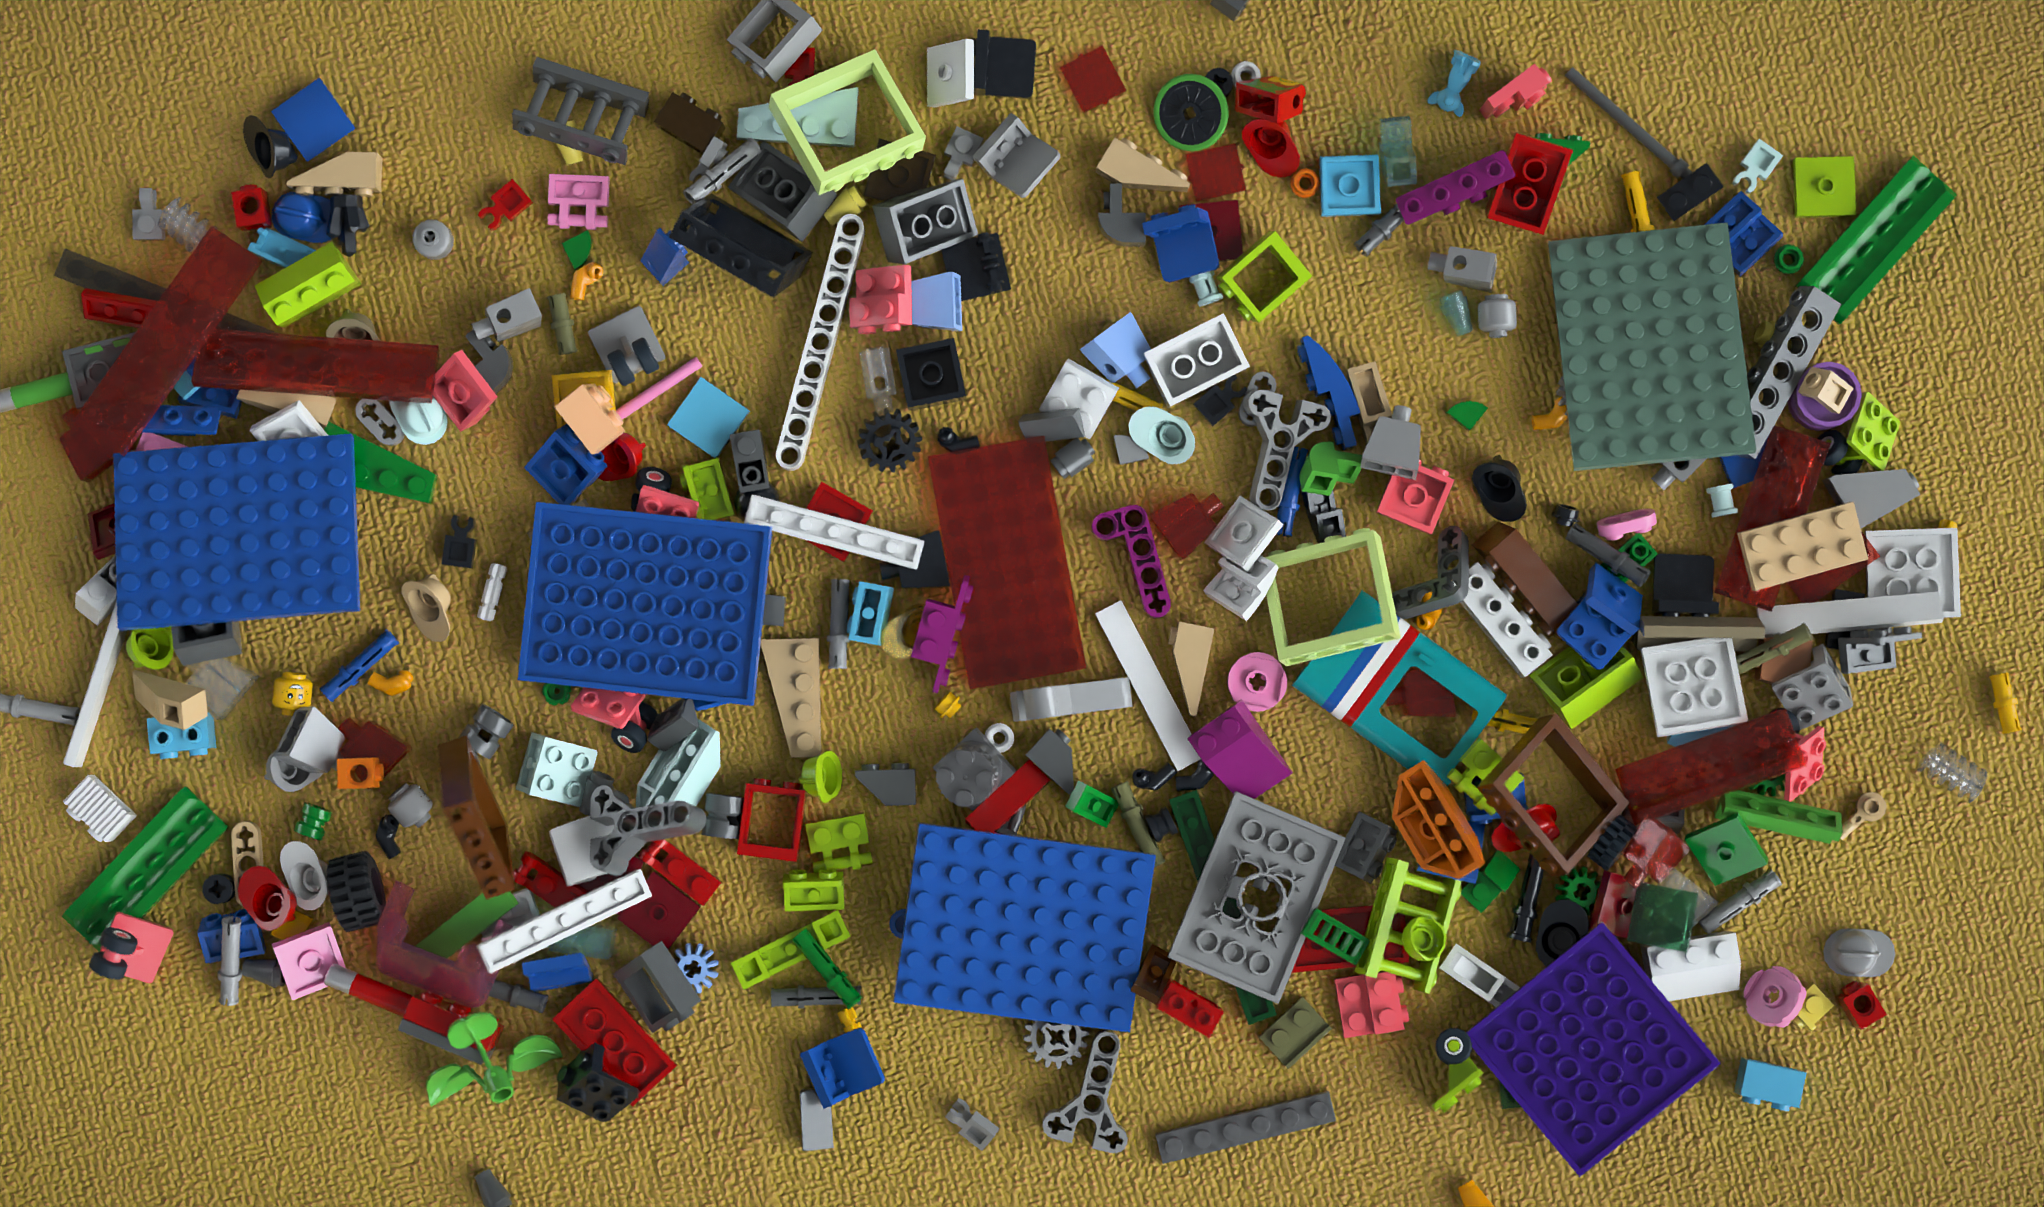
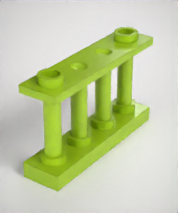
[1354,857,1462,994]

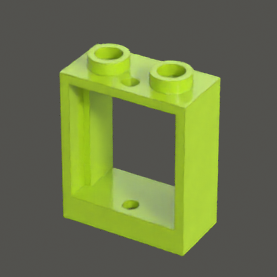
[1216,231,1312,323]

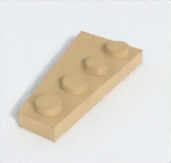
[761,638,822,757]

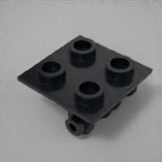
[941,232,1011,302]

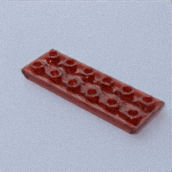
[1714,425,1831,612]
[1615,709,1807,826]

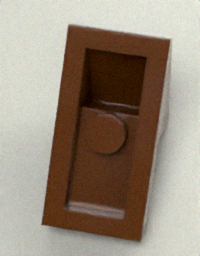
[1130,944,1177,1005]

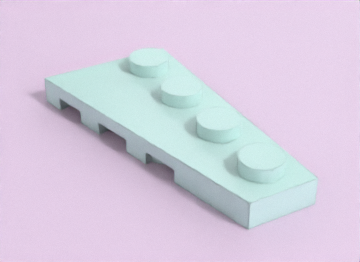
[737,87,859,147]

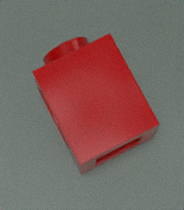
[231,184,273,232]
[1836,981,1887,1030]

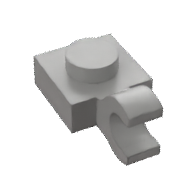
[944,126,983,181]
[689,136,728,182]
[132,188,165,240]
[945,1098,999,1151]

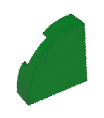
[562,230,592,270]
[1446,401,1488,432]

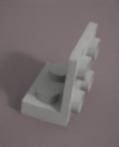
[1772,644,1853,730]

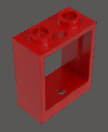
[737,778,807,862]
[1155,978,1224,1038]

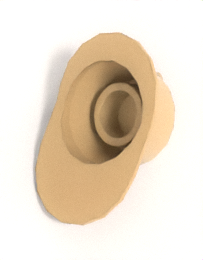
[402,574,451,642]

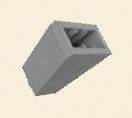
[1822,469,1921,528]

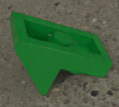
[1065,781,1119,828]
[1461,850,1521,913]

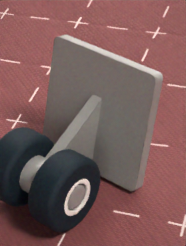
[588,306,666,386]

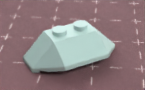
[636,718,720,823]

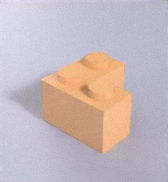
[555,384,625,454]

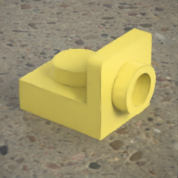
[1791,983,1834,1031]

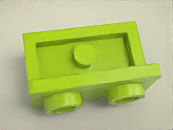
[679,458,735,520]
[782,868,845,912]

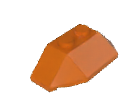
[1392,760,1485,879]

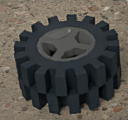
[1587,814,1640,871]

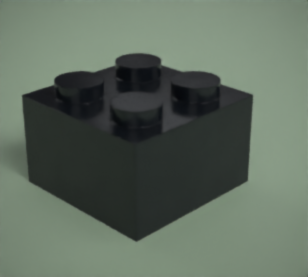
[896,338,967,411]

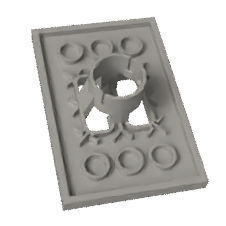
[1167,791,1345,1004]

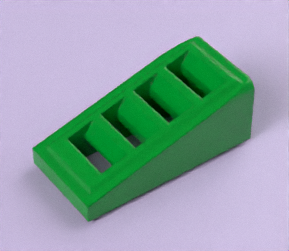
[1300,908,1370,965]

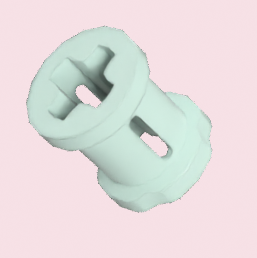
[1189,271,1223,307]
[1706,483,1738,518]

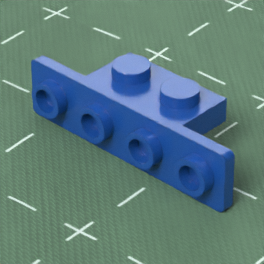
[97,403,221,436]

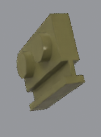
[1258,996,1332,1069]

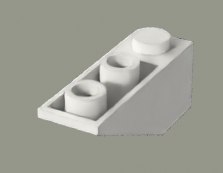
[75,555,117,626]

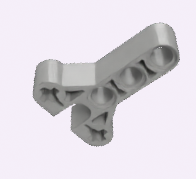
[1242,390,1331,510]
[1010,677,1133,722]
[1043,1029,1128,1153]

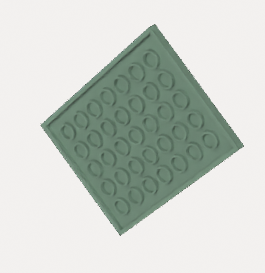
[1548,222,1756,471]

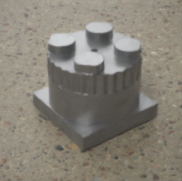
[932,727,1016,811]

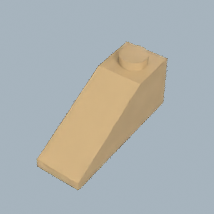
[1168,621,1214,716]

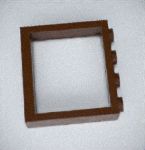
[1477,713,1629,877]
[438,735,515,899]

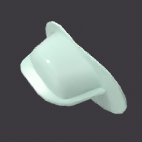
[389,377,448,445]
[1129,406,1195,464]

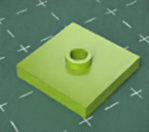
[1793,156,1856,218]

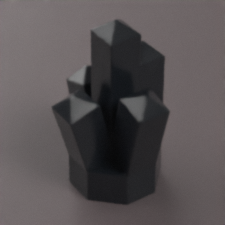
[326,195,369,257]

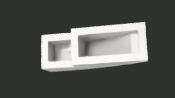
[1440,944,1520,1007]

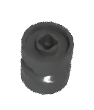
[458,703,514,759]
[701,793,744,839]

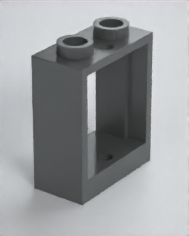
[613,941,701,1033]

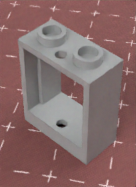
[726,0,822,83]

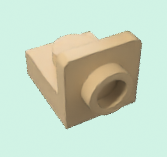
[1798,367,1853,414]

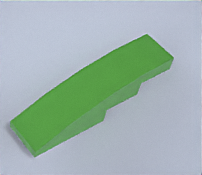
[408,892,519,975]

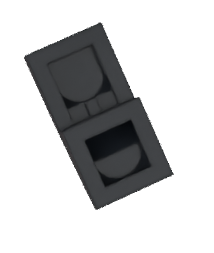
[1300,484,1346,544]

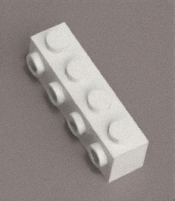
[1452,562,1553,678]

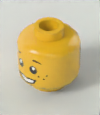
[272,672,313,716]

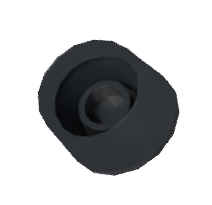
[243,115,297,178]
[1472,455,1527,522]
[1536,900,1589,967]

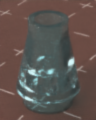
[1439,290,1473,336]

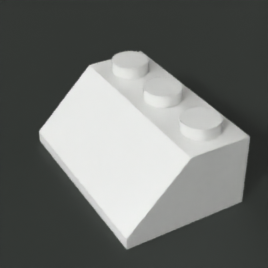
[1143,313,1250,408]
[1640,931,1741,1001]

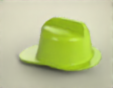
[126,627,174,670]
[798,751,842,803]

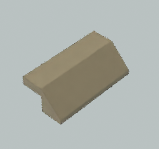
[1632,616,1765,651]

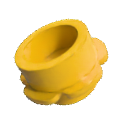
[934,691,961,718]

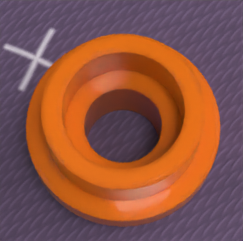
[1290,168,1320,198]

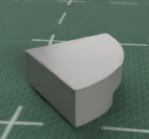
[1113,435,1149,465]

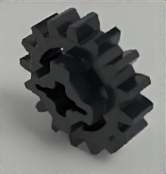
[857,408,922,473]

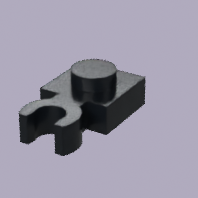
[1193,375,1247,427]
[442,515,477,569]

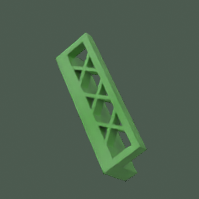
[1714,787,1843,844]

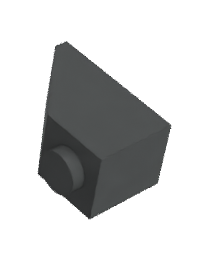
[1026,729,1074,795]

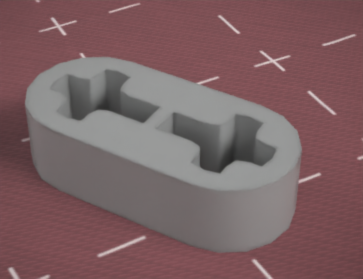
[1238,372,1276,427]
[355,397,405,446]

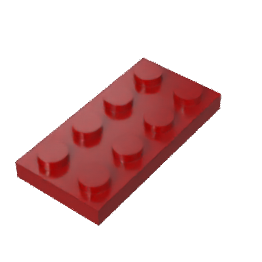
[1291,905,1409,973]
[552,978,677,1107]

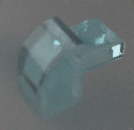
[1379,116,1417,187]

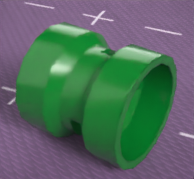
[294,802,333,840]

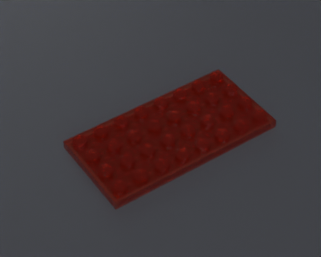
[928,436,1087,690]

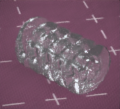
[158,197,227,260]
[1917,743,1987,803]

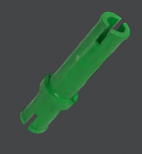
[792,928,863,1010]

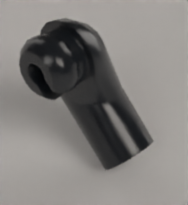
[937,427,981,455]
[1175,759,1214,791]
[1132,762,1177,790]
[375,814,401,860]

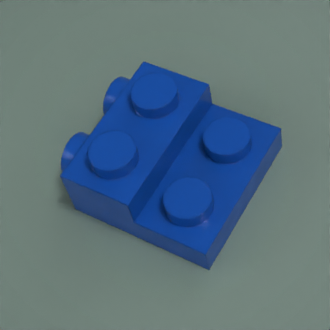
[524,424,608,505]

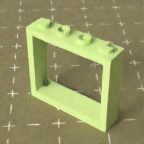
[768,49,926,195]
[1265,528,1401,666]

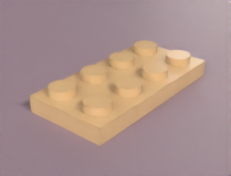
[1737,502,1868,591]

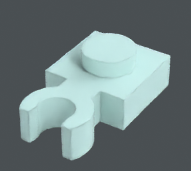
[1732,139,1783,195]

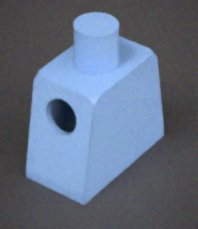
[911,272,962,331]
[1080,312,1151,388]

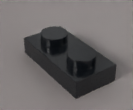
[1657,162,1724,221]

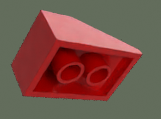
[1484,132,1573,235]

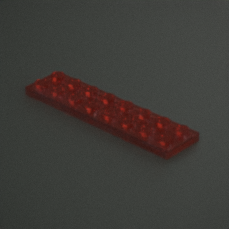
[72,226,263,456]
[191,328,440,404]

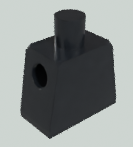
[879,530,951,589]

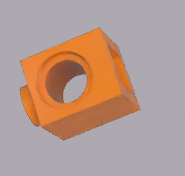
[337,758,384,789]

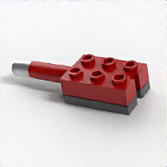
[324,963,504,1065]

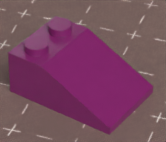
[1187,700,1293,799]

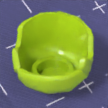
[1402,916,1446,961]

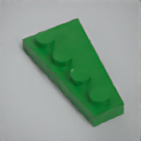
[324,421,437,504]

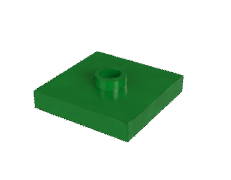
[1685,813,1768,886]

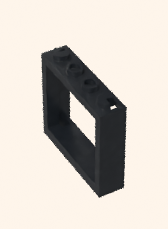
[669,194,813,298]

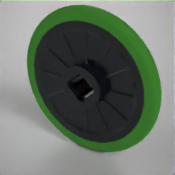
[1154,74,1229,151]

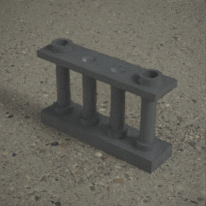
[512,57,649,165]

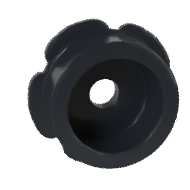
[1551,504,1580,527]

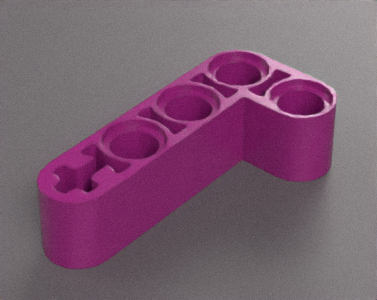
[1091,505,1171,619]

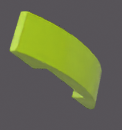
[731,910,851,990]

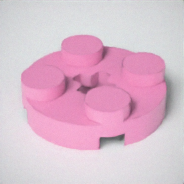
[1227,652,1287,712]
[1744,966,1806,1028]

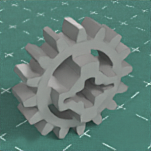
[1023,1020,1089,1069]

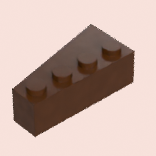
[1472,522,1578,641]

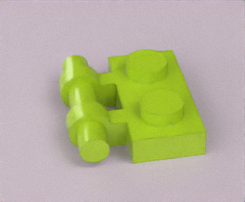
[1447,738,1524,816]
[805,814,873,873]

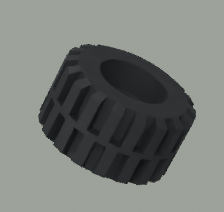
[326,851,387,932]

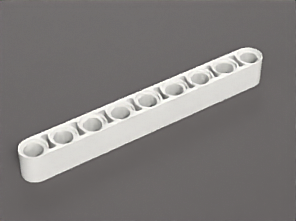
[776,214,865,471]

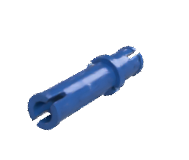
[1276,447,1308,537]
[319,629,399,703]

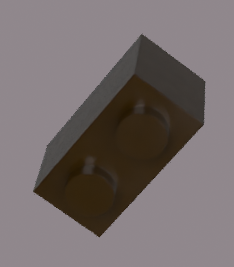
[654,92,725,155]

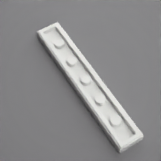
[744,494,925,570]
[1757,591,1943,638]
[63,600,127,767]
[1095,600,1201,771]
[476,869,652,973]

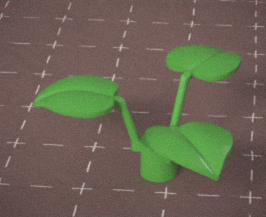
[426,1012,563,1107]

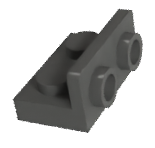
[1335,811,1397,884]

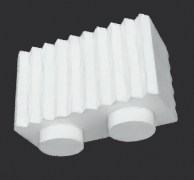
[63,775,137,842]

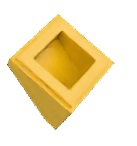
[270,910,314,940]

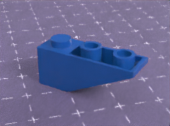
[640,228,689,286]

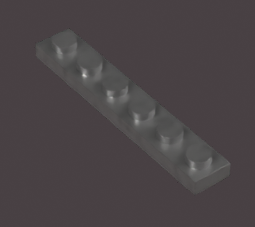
[1155,1091,1336,1164]

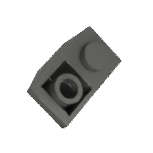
[730,429,770,494]
[855,763,917,806]

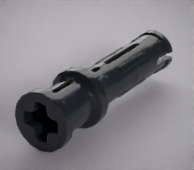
[1506,852,1544,943]

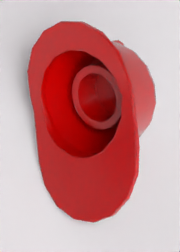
[1242,118,1300,178]
[598,433,646,481]
[1491,803,1560,852]
[238,865,297,931]

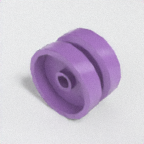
[1788,362,1862,431]

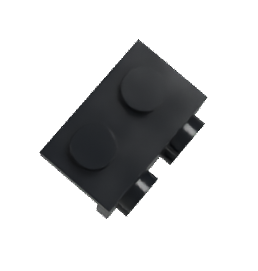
[971,29,1036,99]
[1652,554,1719,617]
[556,1043,639,1122]

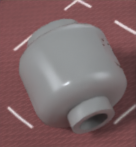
[413,219,454,260]
[1478,294,1517,338]
[388,783,433,828]

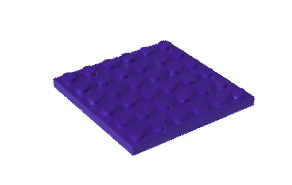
[1466,922,1721,1177]

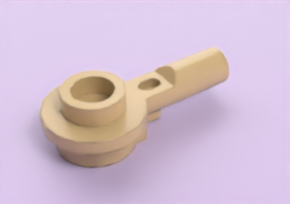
[1840,792,1887,841]

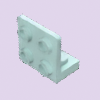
[516,732,598,807]

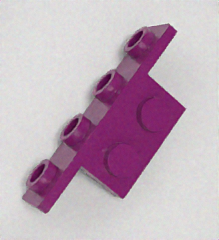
[1396,150,1515,225]
[911,575,974,693]

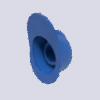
[272,192,332,243]

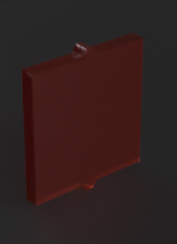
[1060,45,1127,114]
[1185,143,1246,202]

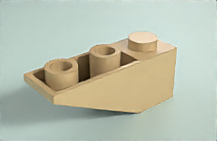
[1095,138,1191,192]
[287,152,382,197]
[132,670,208,730]

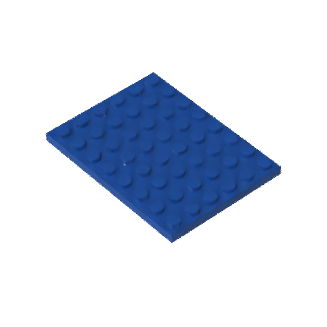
[113,434,360,631]
[518,502,773,706]
[893,823,1156,1032]

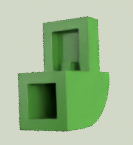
[1299,442,1363,496]

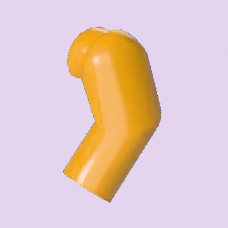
[570,262,604,301]
[1532,397,1568,430]
[1416,592,1442,630]
[368,670,413,696]

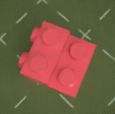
[1479,64,1552,119]
[849,265,912,334]
[425,350,498,432]
[1376,460,1454,535]
[1334,971,1409,1038]

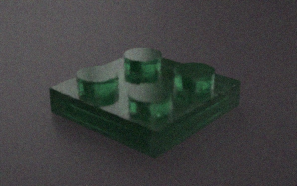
[1627,882,1699,953]

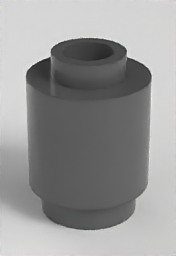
[1050,438,1096,479]

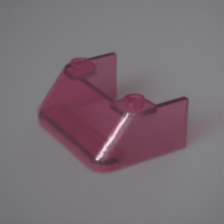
[376,881,514,1008]

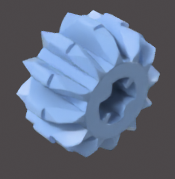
[674,943,719,993]

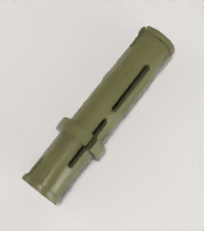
[1736,623,1813,675]
[1111,781,1166,867]

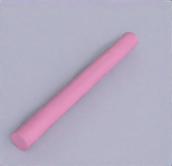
[616,357,703,420]

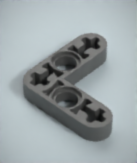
[1392,525,1469,620]

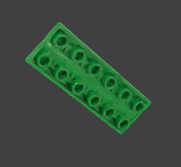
[1795,155,1957,325]
[62,786,229,951]

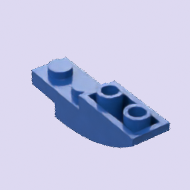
[1297,336,1360,450]

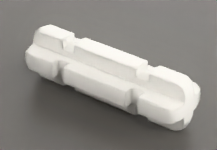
[477,563,507,621]

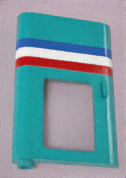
[1292,590,1507,786]

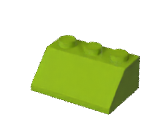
[254,242,362,328]
[1529,646,1643,730]

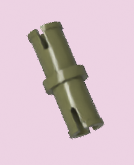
[547,293,578,355]

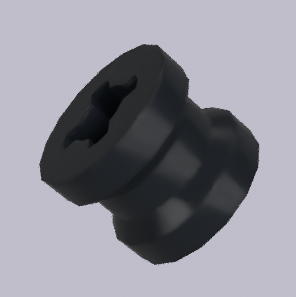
[1205,68,1233,98]
[1144,806,1178,843]
[202,873,235,904]

